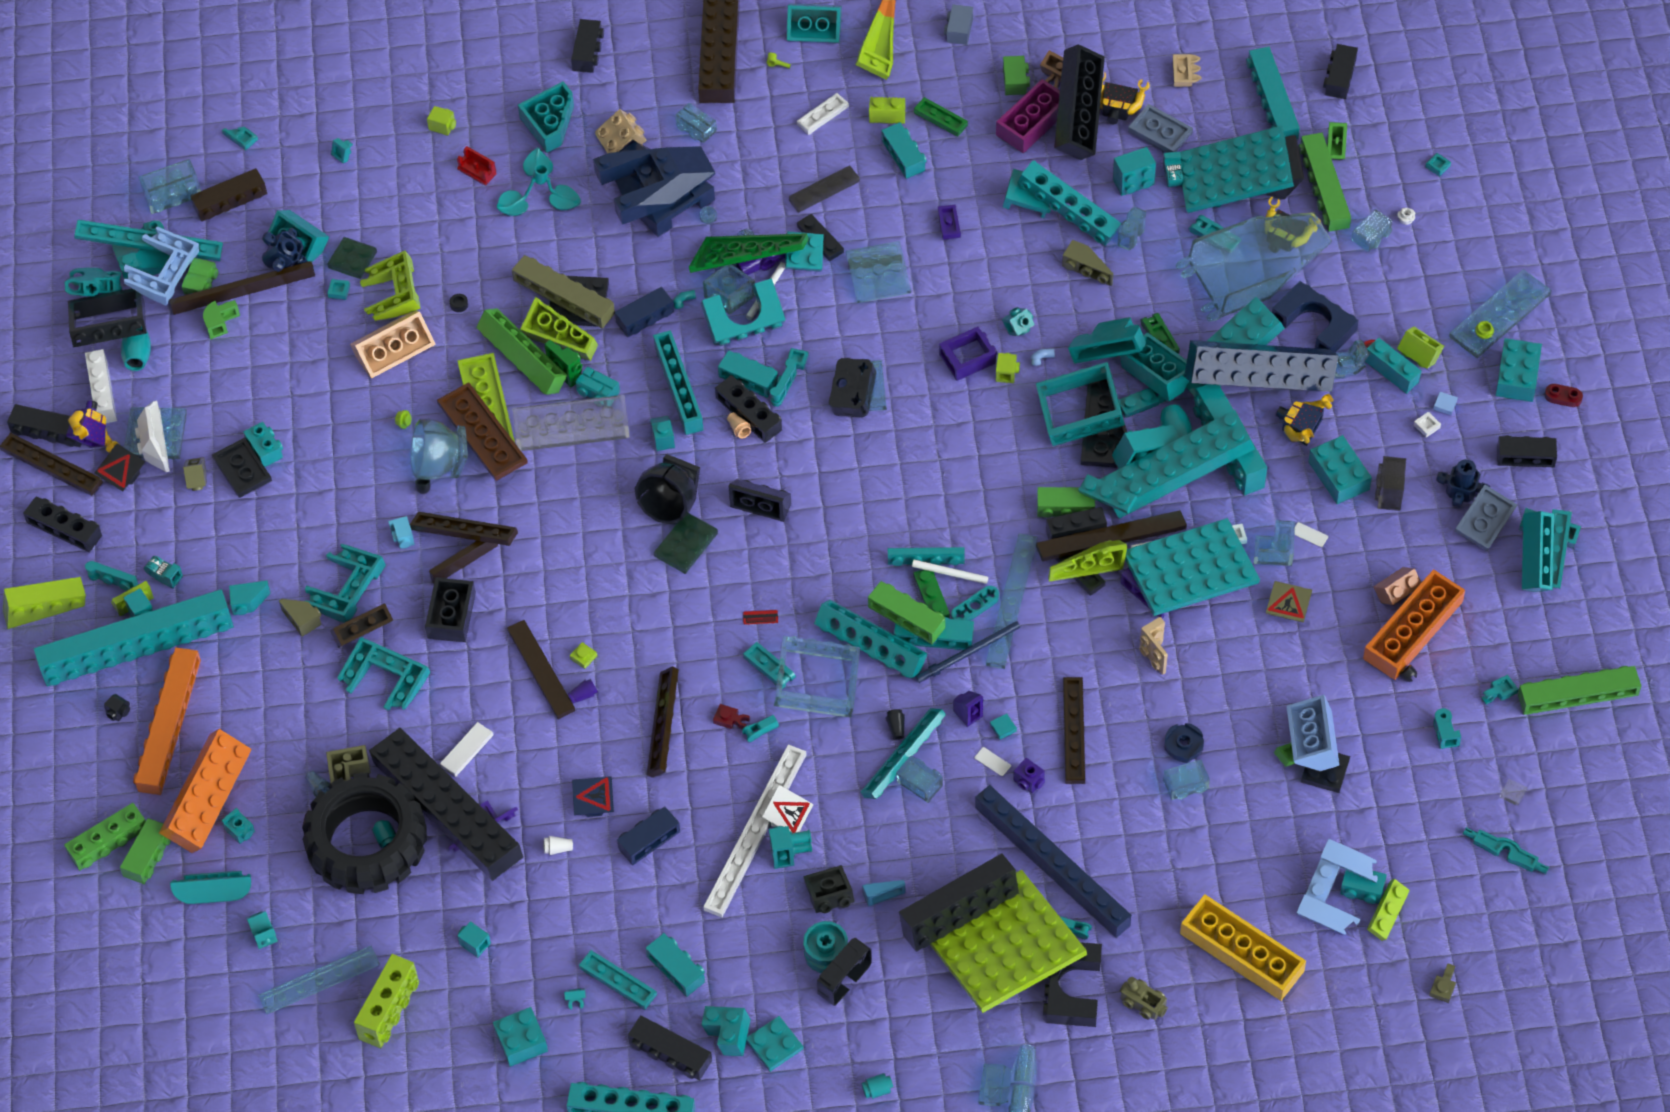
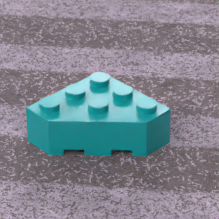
[518,81,574,153]

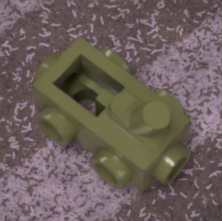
[1120,977,1168,1020]

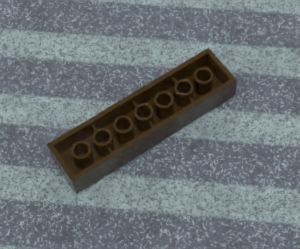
[698,0,740,103]

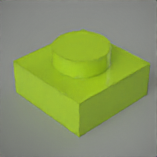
[570,642,597,669]

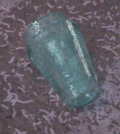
[305,771,330,797]

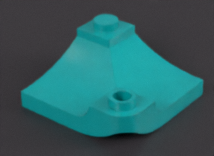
[112,221,170,279]

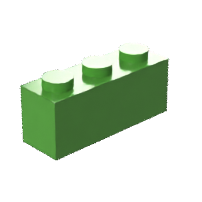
[1037,487,1095,518]
[120,818,171,885]

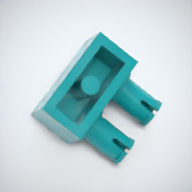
[769,826,812,869]

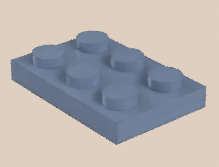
[1128,104,1193,153]
[1454,485,1517,551]

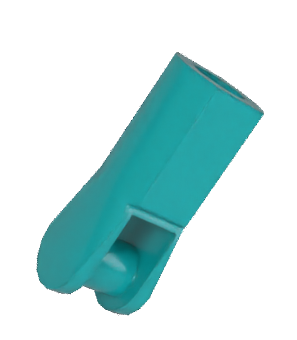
[742,715,779,742]
[1060,916,1092,940]

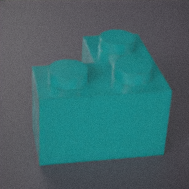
[701,1006,751,1056]

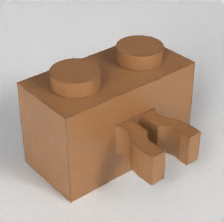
[1040,50,1063,89]

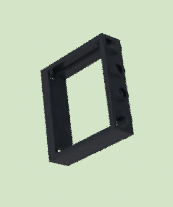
[68,288,147,348]

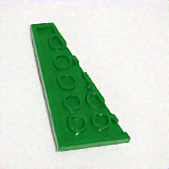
[689,233,809,273]

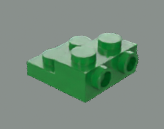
[545,340,583,387]

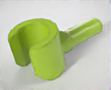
[767,52,791,69]

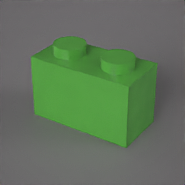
[1003,55,1030,95]

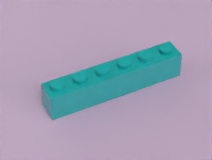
[1246,46,1300,139]
[653,330,704,435]

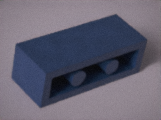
[615,286,674,337]
[617,806,680,865]

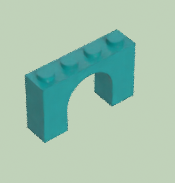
[700,278,786,346]

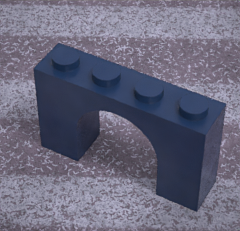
[1272,281,1359,353]

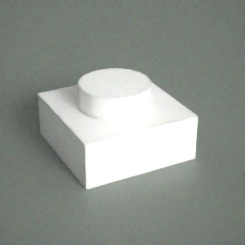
[1413,412,1441,438]

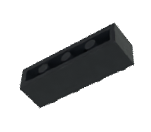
[7,404,82,447]
[628,1015,712,1081]

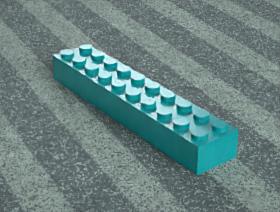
[34,589,234,687]

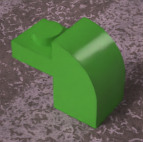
[203,300,240,339]

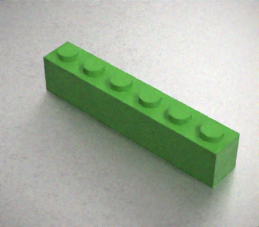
[1298,133,1351,232]
[476,308,567,395]
[1518,666,1641,715]

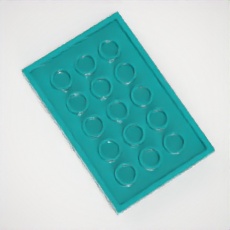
[1180,126,1294,213]
[1125,518,1260,616]

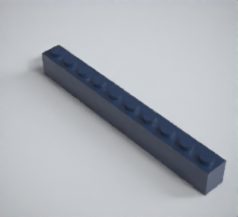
[975,785,1132,938]

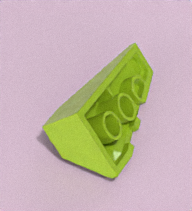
[1048,540,1127,582]

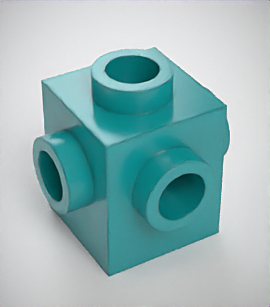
[1001,307,1035,336]

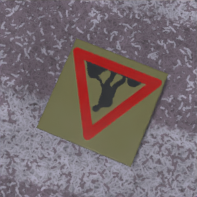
[1266,581,1312,623]

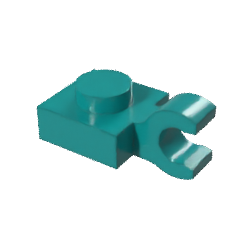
[1481,675,1519,704]

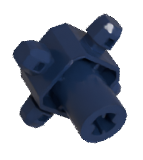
[262,228,308,272]
[1436,459,1490,507]

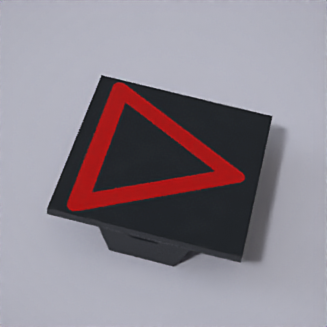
[95,443,145,492]

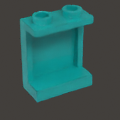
[1002,169,1055,219]

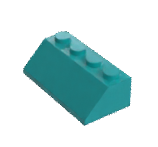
[1120,333,1189,401]

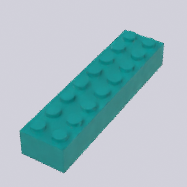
[1100,410,1255,519]

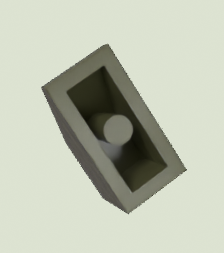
[183,457,207,491]
[279,599,322,637]

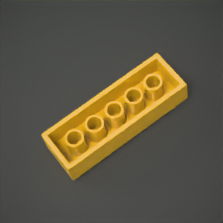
[1180,894,1306,1001]

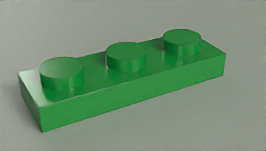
[914,97,968,137]
[913,570,950,618]

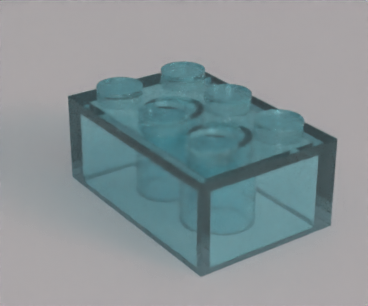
[138,159,201,214]

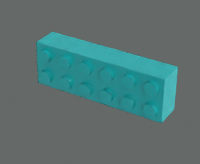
[1186,297,1285,397]
[1193,384,1267,496]

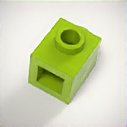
[427,106,456,136]
[996,353,1020,383]

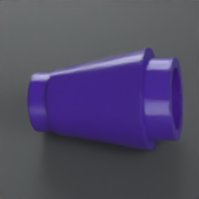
[568,679,598,704]

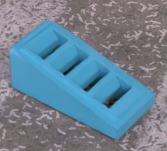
[862,880,906,906]

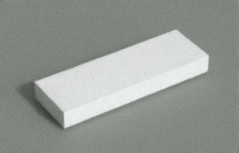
[797,93,849,135]
[440,722,493,777]

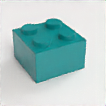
[1113,147,1156,196]
[493,1007,548,1067]

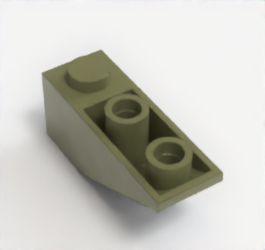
[1062,240,1113,286]

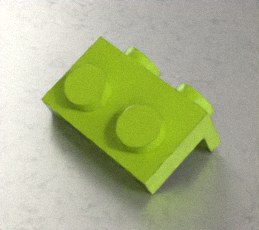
[111,581,154,616]

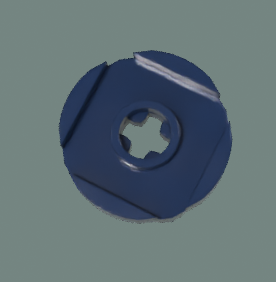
[1164,723,1204,763]

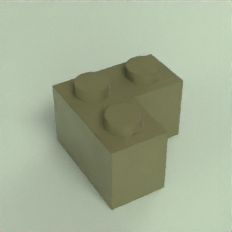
[326,745,371,783]

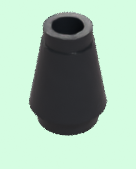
[886,709,905,740]

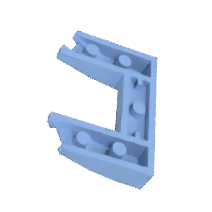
[124,227,199,306]
[1297,839,1378,935]

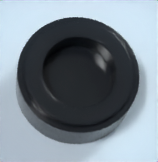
[449,294,468,312]

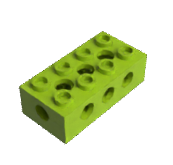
[354,954,419,1049]

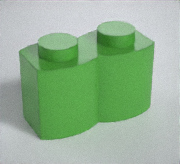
[182,258,218,295]

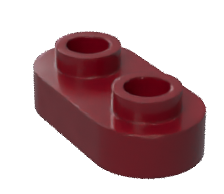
[1544,384,1583,407]

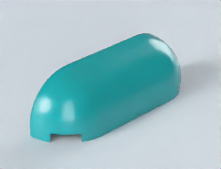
[170,871,251,904]

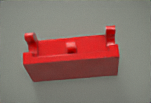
[457,146,497,186]

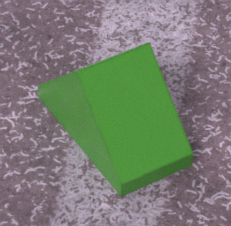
[1327,122,1347,159]

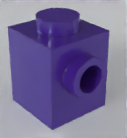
[1013,758,1045,793]

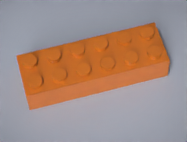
[1363,569,1465,680]
[159,729,252,853]

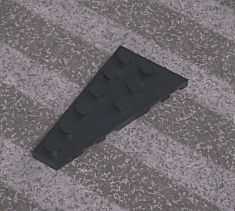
[1081,379,1127,468]

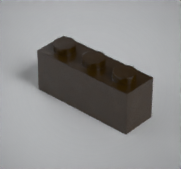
[330,603,393,648]

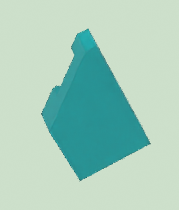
[222,127,258,150]

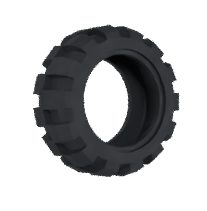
[302,773,427,894]

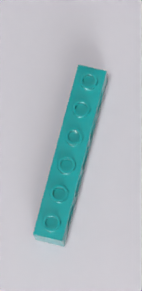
[1018,160,1121,246]
[814,600,928,678]
[567,1082,695,1112]

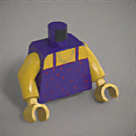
[66,401,120,453]

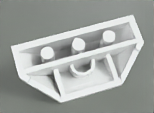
[135,400,170,472]

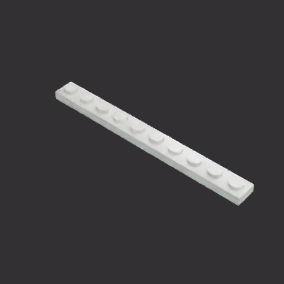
[703,745,806,918]

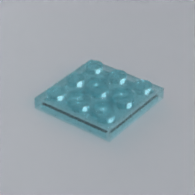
[846,241,911,303]
[124,407,187,459]

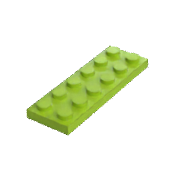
[457,353,515,442]

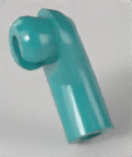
[673,290,696,309]

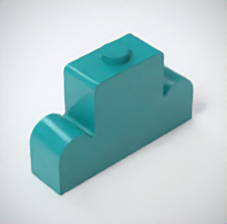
[1068,317,1146,364]

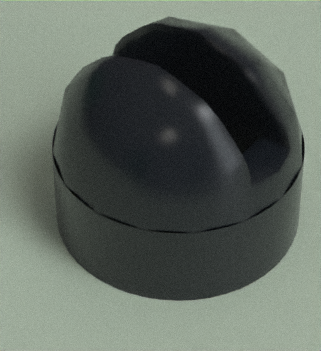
[415,478,431,494]
[1400,665,1417,682]

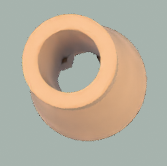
[727,412,751,439]

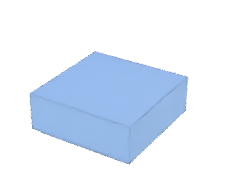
[1433,392,1458,415]

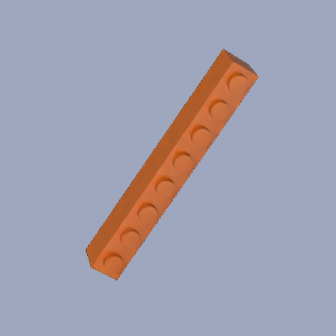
[133,647,201,795]

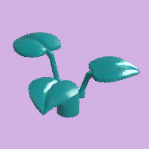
[496,147,581,216]

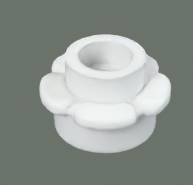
[1398,208,1415,225]

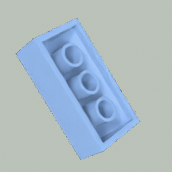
[1287,695,1339,771]

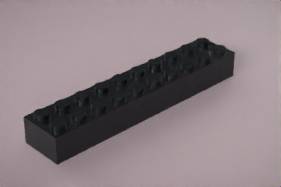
[369,728,523,881]

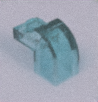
[1334,340,1370,379]

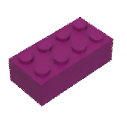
[996,79,1060,153]

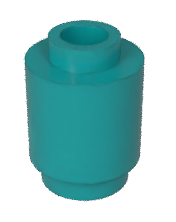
[372,820,396,848]
[861,1073,893,1099]

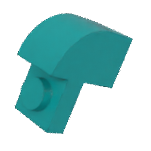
[246,910,278,949]

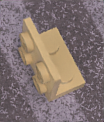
[1139,617,1168,675]

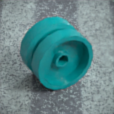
[803,921,848,973]

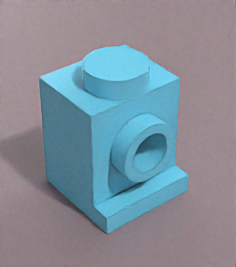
[388,516,415,548]

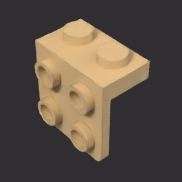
[595,109,647,153]

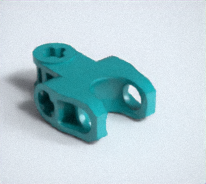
[65,267,122,296]

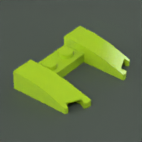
[360,250,421,321]

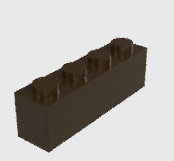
[190,168,267,222]

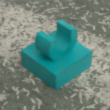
[331,138,353,163]
[564,988,586,1009]

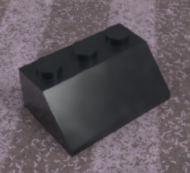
[1266,135,1304,199]
[728,479,791,522]

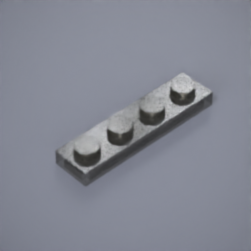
[789,165,860,213]

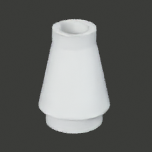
[543,836,573,856]

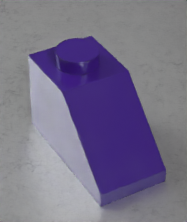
[953,691,983,727]

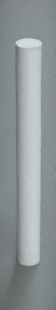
[745,262,785,320]
[912,559,988,584]

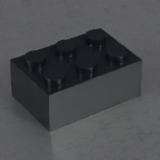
[425,577,476,642]

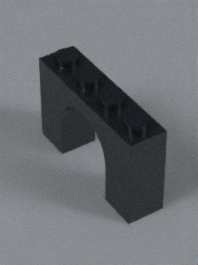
[1043,942,1102,1027]

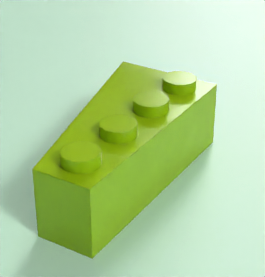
[520,297,598,361]
[3,577,86,629]

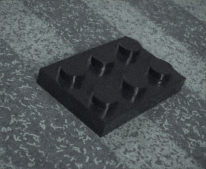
[212,438,272,498]

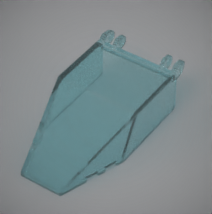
[1176,212,1332,322]

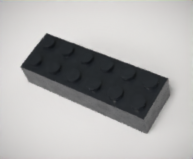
[1054,44,1105,160]
[899,853,1019,952]

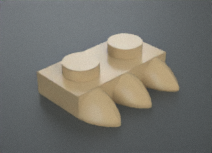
[1172,54,1202,87]

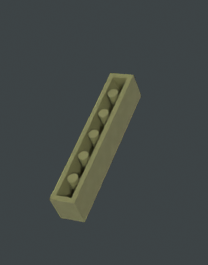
[512,255,615,329]

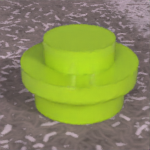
[1475,321,1494,339]
[395,410,412,429]

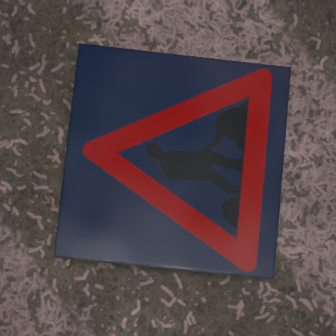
[572,776,614,817]

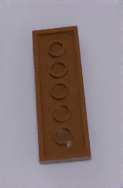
[437,382,528,481]

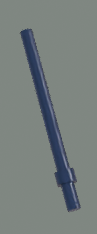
[916,621,1021,683]

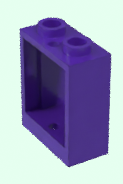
[939,326,997,381]

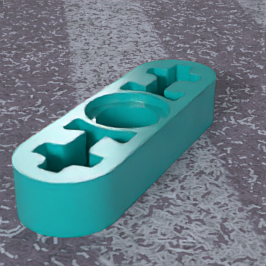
[951,586,999,621]

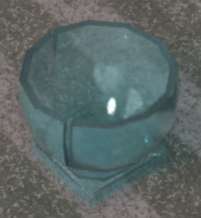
[411,418,468,480]

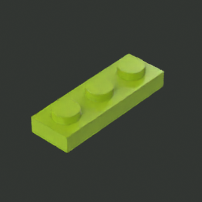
[1367,879,1410,941]

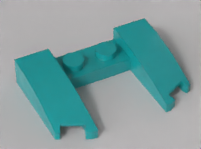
[305,544,386,623]
[337,637,431,710]

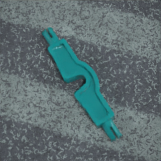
[1463,827,1549,875]

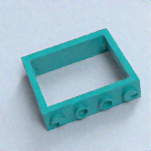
[1036,362,1125,446]

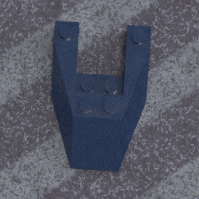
[593,146,715,225]

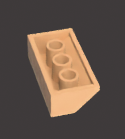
[350,311,436,378]

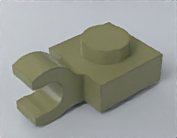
[1429,963,1456,1003]

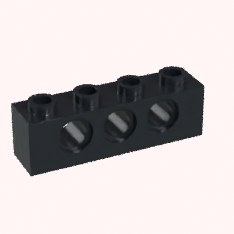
[715,375,782,443]
[23,496,102,553]

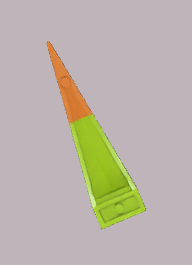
[855,0,896,80]

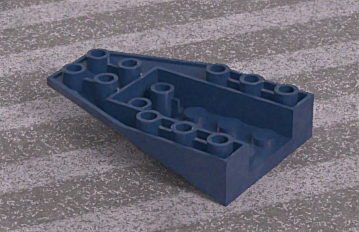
[615,141,715,237]

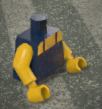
[1276,394,1334,446]

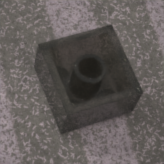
[1374,456,1406,511]

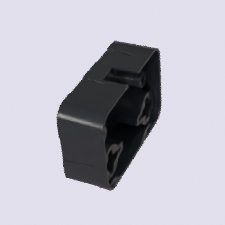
[829,358,877,417]
[817,938,872,1006]

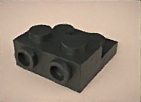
[803,865,855,913]

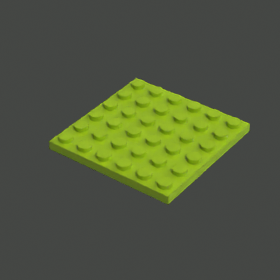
[930,870,1087,1013]

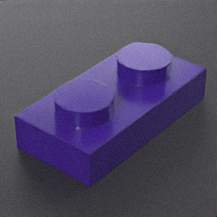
[938,204,961,240]

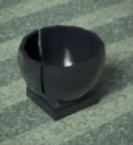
[634,454,700,524]

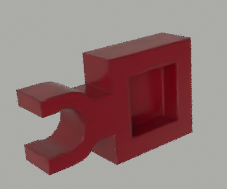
[713,704,750,729]

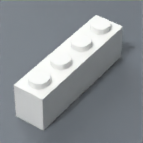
[85,349,117,423]

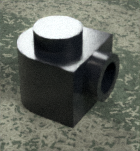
[104,694,130,722]

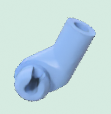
[1030,349,1055,366]

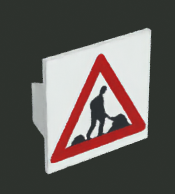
[762,785,813,833]

